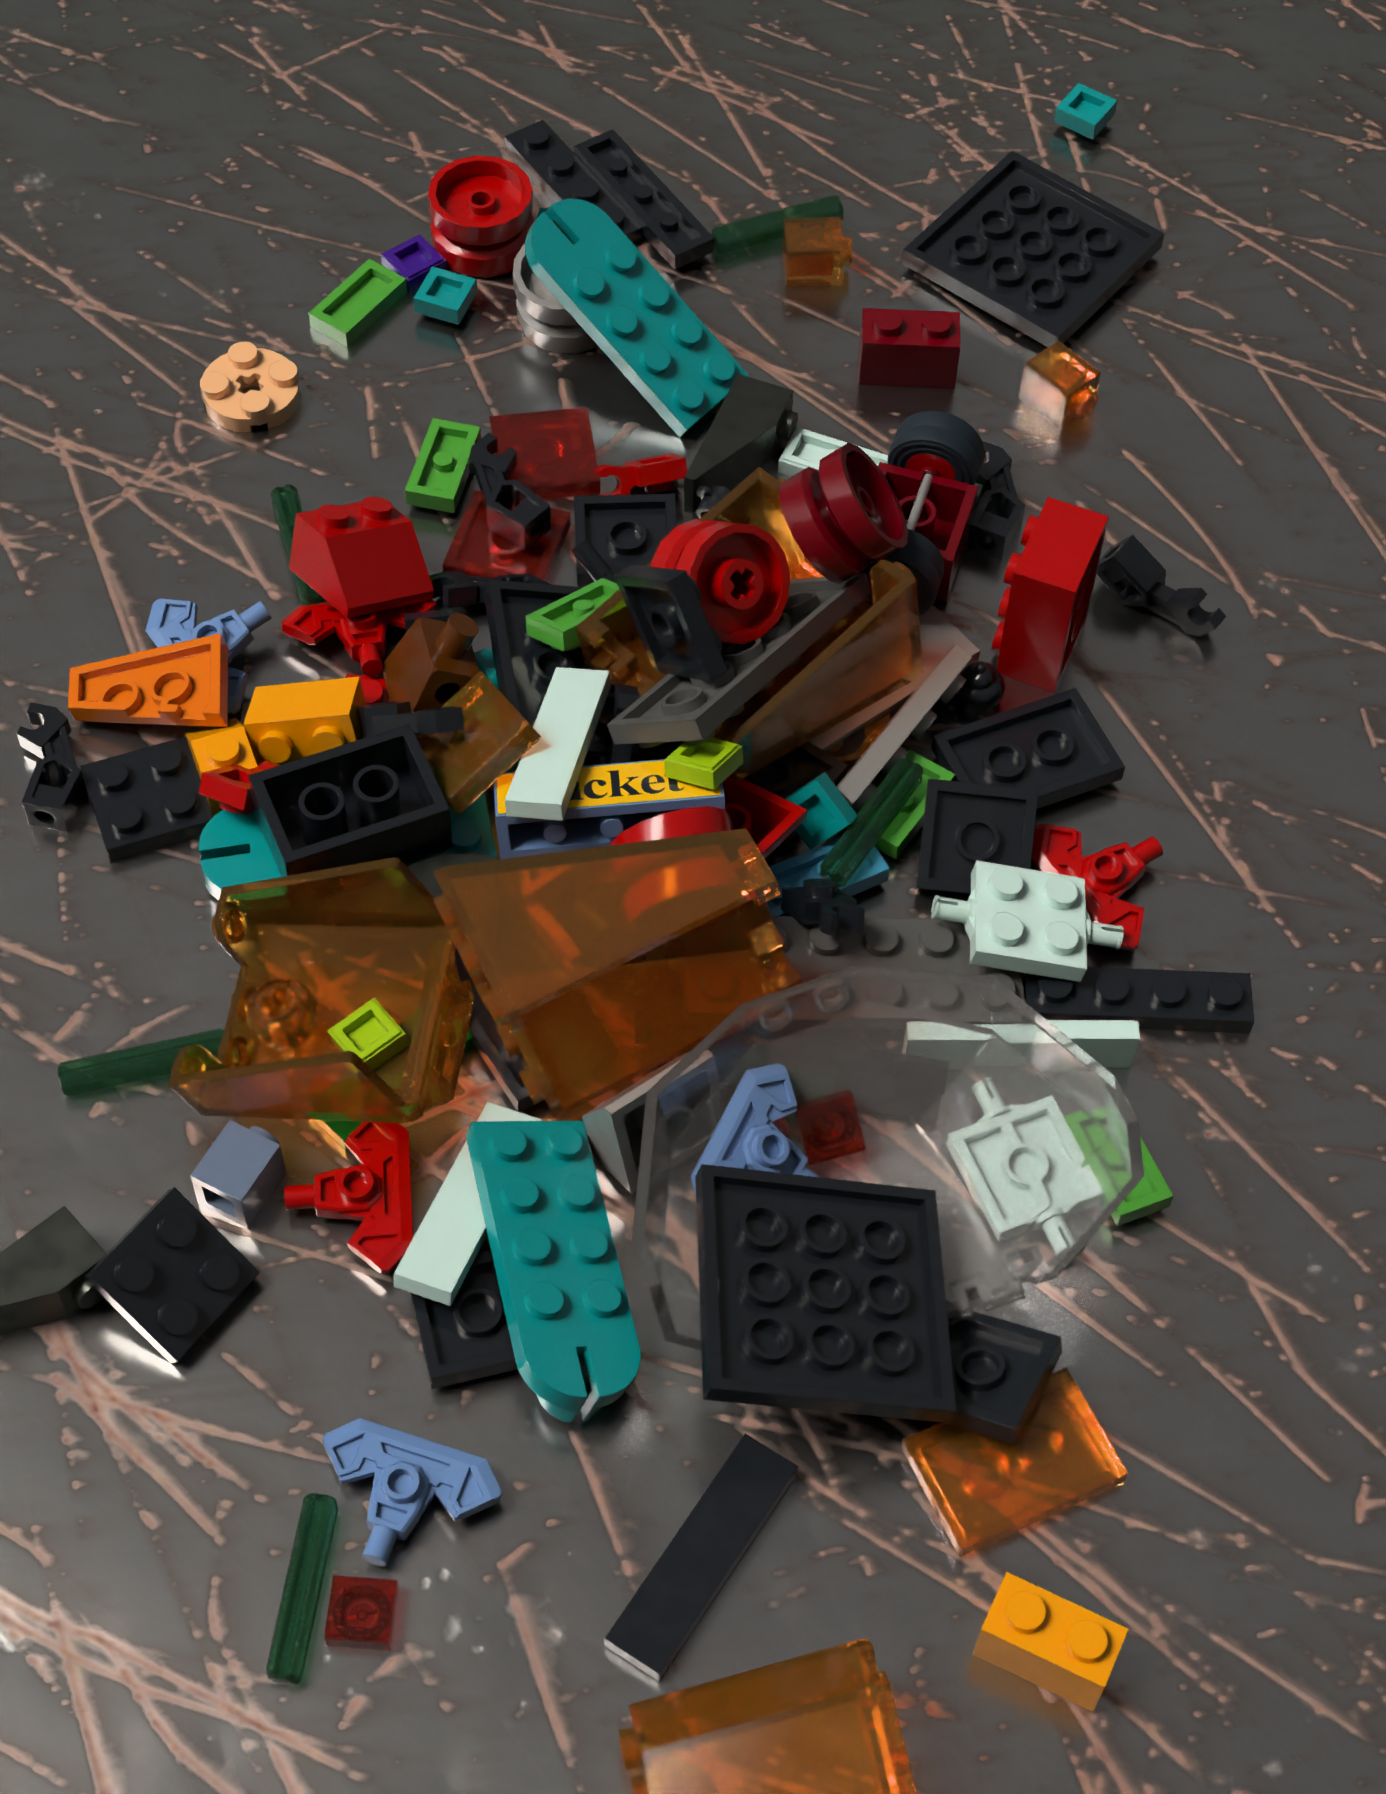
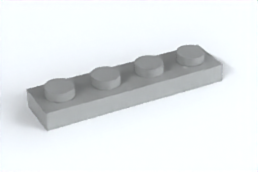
[836,644,972,813]

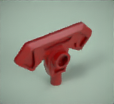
[281,600,437,677]
[1031,824,1163,951]
[284,1111,413,1274]

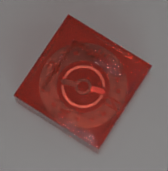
[795,1089,867,1165]
[324,1575,399,1651]

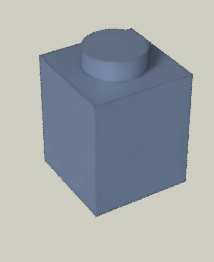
[190,1120,287,1228]

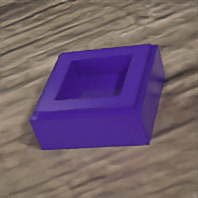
[381,234,448,293]

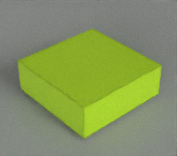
[664,738,743,790]
[327,997,410,1078]

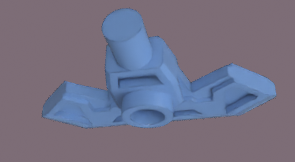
[145,599,272,715]
[691,1063,822,1195]
[322,1418,502,1566]

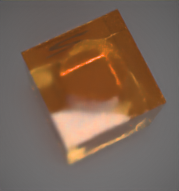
[782,217,852,287]
[1019,340,1101,430]

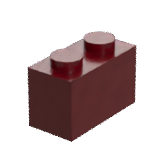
[858,308,961,389]

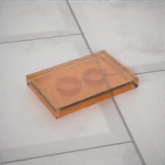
[415,671,541,814]
[901,1367,1128,1557]

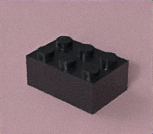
[248,724,453,901]

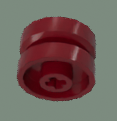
[779,443,908,584]

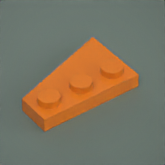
[68,633,228,727]

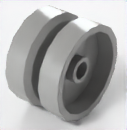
[513,244,598,354]

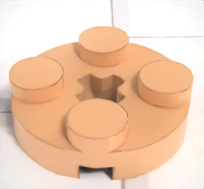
[200,342,300,433]

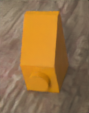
[184,718,257,817]

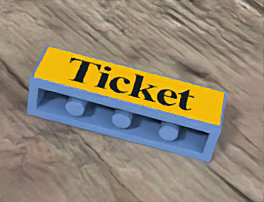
[494,759,725,861]

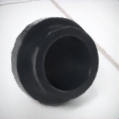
[954,661,1005,714]

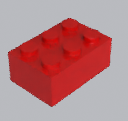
[991,497,1109,693]

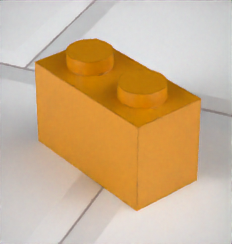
[243,677,367,766]
[973,1572,1129,1712]

